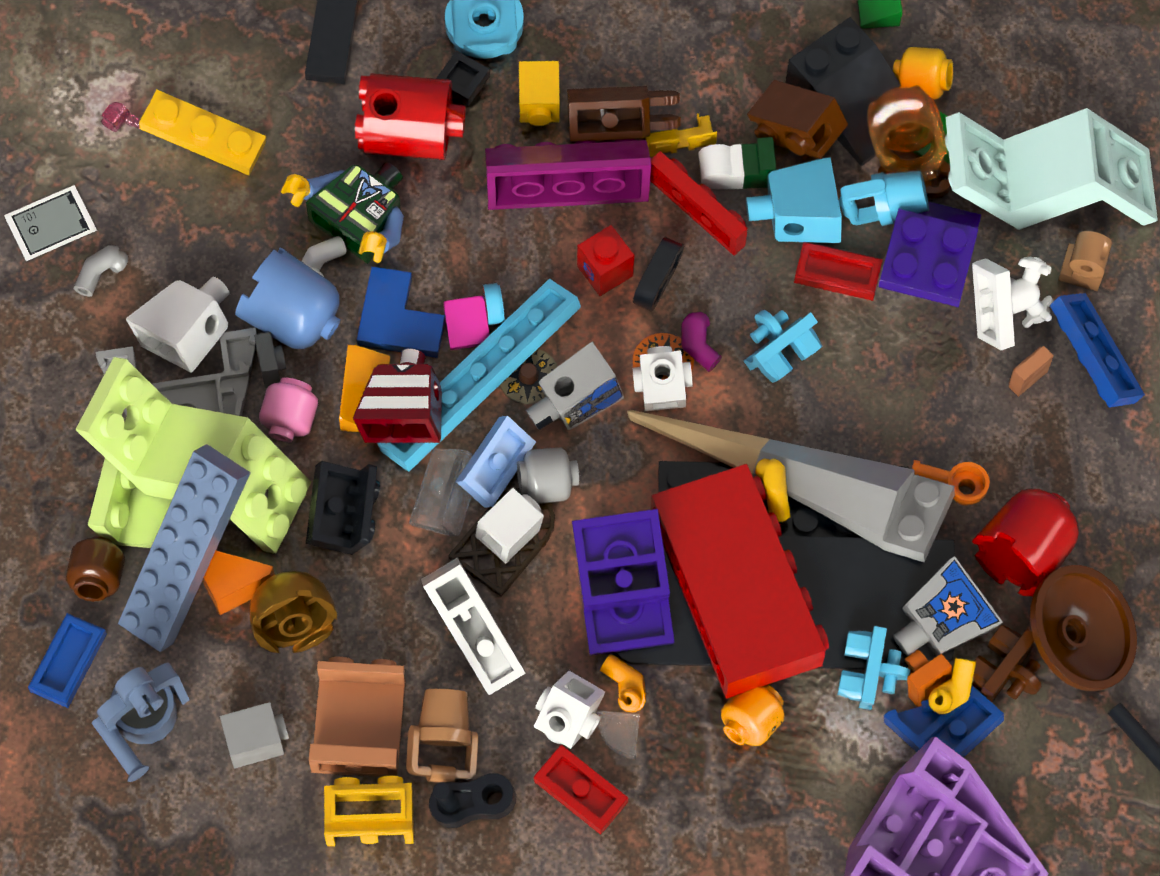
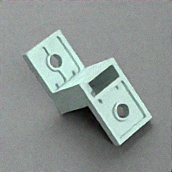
[945,108,1158,230]

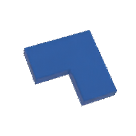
[357,266,445,358]

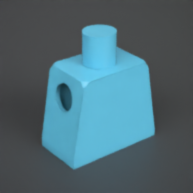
[746,157,842,243]

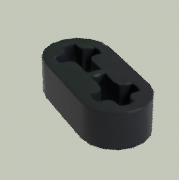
[633,237,684,311]

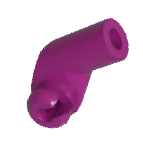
[681,312,722,372]

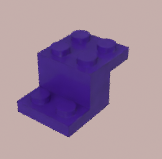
[878,201,981,307]
[572,509,675,656]

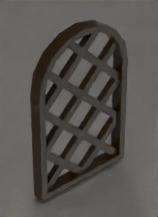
[448,488,555,597]

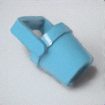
[839,170,929,226]

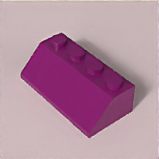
[485,139,651,210]

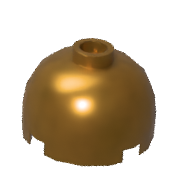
[250,571,337,653]

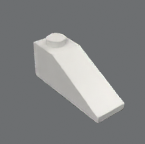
[421,558,526,695]

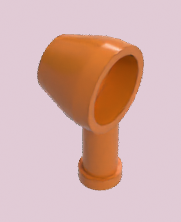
[912,459,990,506]

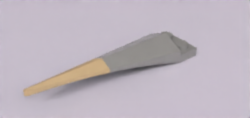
[627,410,955,562]

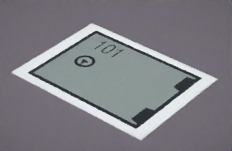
[4,185,97,261]

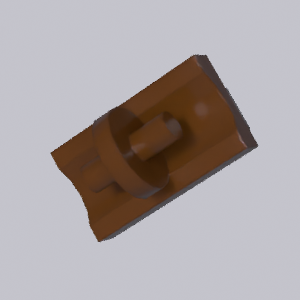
[972,625,1042,702]

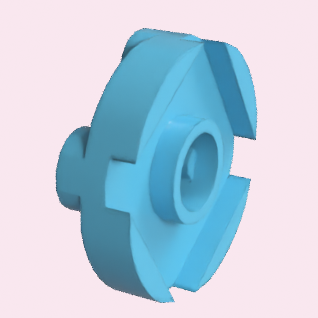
[445,0,524,59]

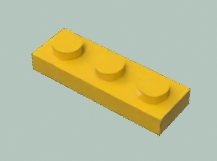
[139,89,266,176]

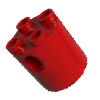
[355,73,466,160]

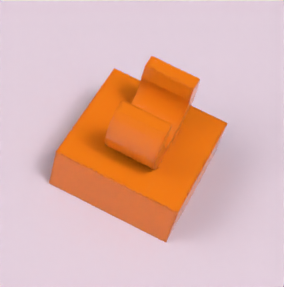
[904,650,952,707]

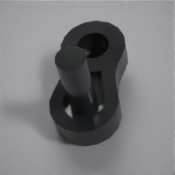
[429,773,516,828]

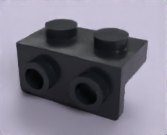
[305,461,380,555]

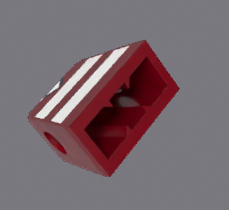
[353,349,442,443]

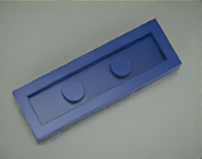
[1050,293,1145,408]

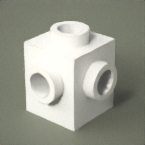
[632,346,693,411]
[534,671,605,749]

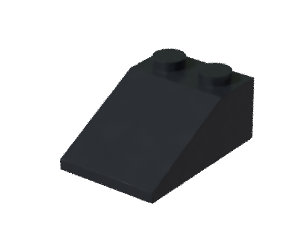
[785,17,923,166]

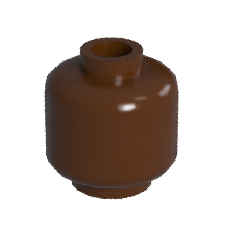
[66,536,125,602]

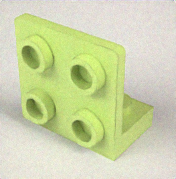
[88,458,172,548]

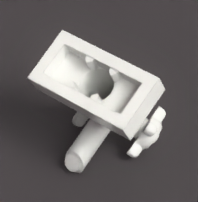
[972,257,1053,350]

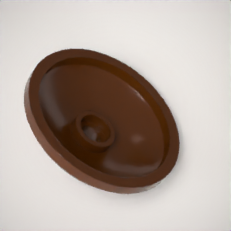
[1030,565,1137,691]

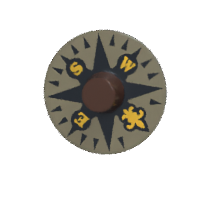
[500,349,558,405]

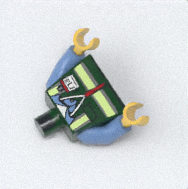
[280,162,404,264]

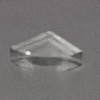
[597,710,640,760]

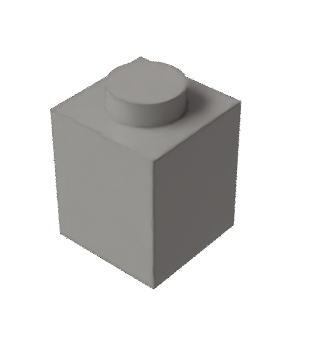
[220,702,289,769]

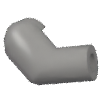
[74,245,129,297]

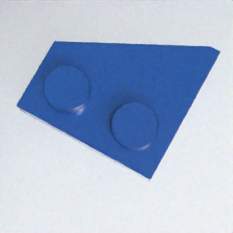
[884,686,1004,758]

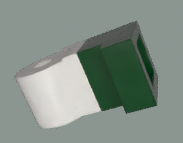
[698,137,776,189]

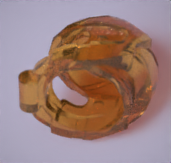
[867,85,947,182]

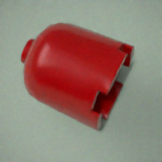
[972,489,1079,596]

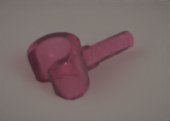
[101,102,141,132]

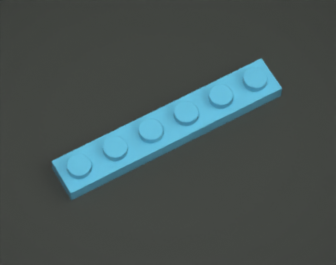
[377,278,581,472]

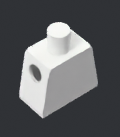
[126,277,230,373]

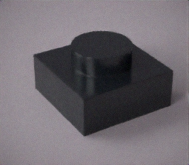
[436,51,490,106]

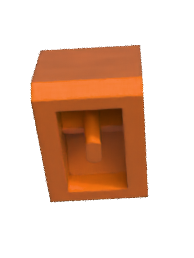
[202,550,275,615]

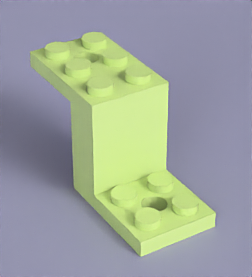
[75,357,311,554]

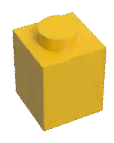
[519,61,560,126]

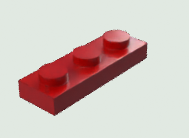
[650,151,748,256]

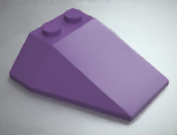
[844,737,1048,876]

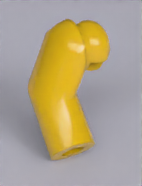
[755,458,791,522]

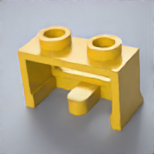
[324,776,414,846]

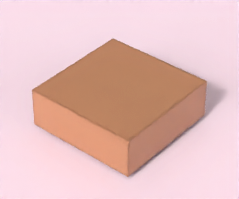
[1009,346,1054,397]

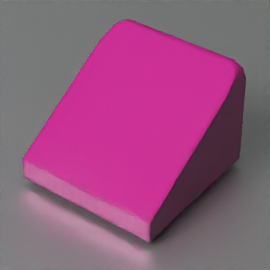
[443,296,490,350]

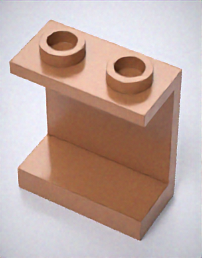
[309,657,406,777]

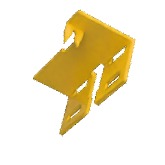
[645,113,717,157]

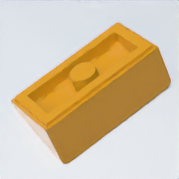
[339,345,390,432]

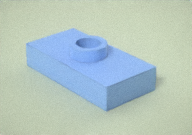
[455,416,536,508]

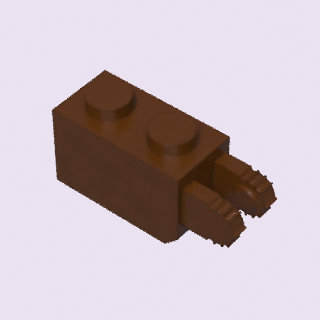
[567,86,681,142]

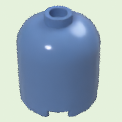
[235,247,341,349]

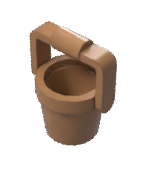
[406,689,478,783]

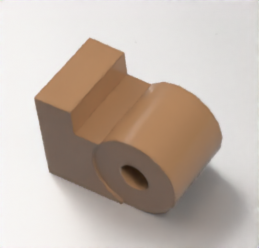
[1058,231,1112,291]

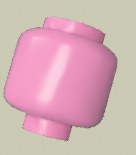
[259,378,318,442]

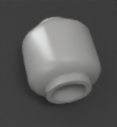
[517,447,579,503]

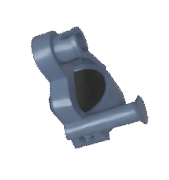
[92,662,190,782]

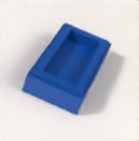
[28,613,107,708]

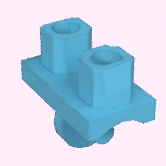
[743,310,823,383]
[837,626,911,710]

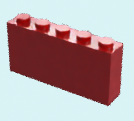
[650,464,829,699]

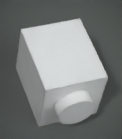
[475,488,544,564]

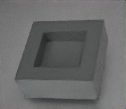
[254,332,286,388]

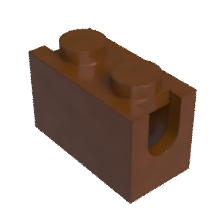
[747,80,848,159]

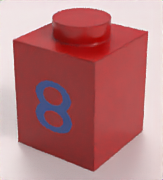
[577,225,634,296]

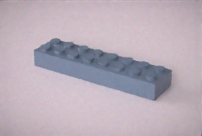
[118,444,251,652]

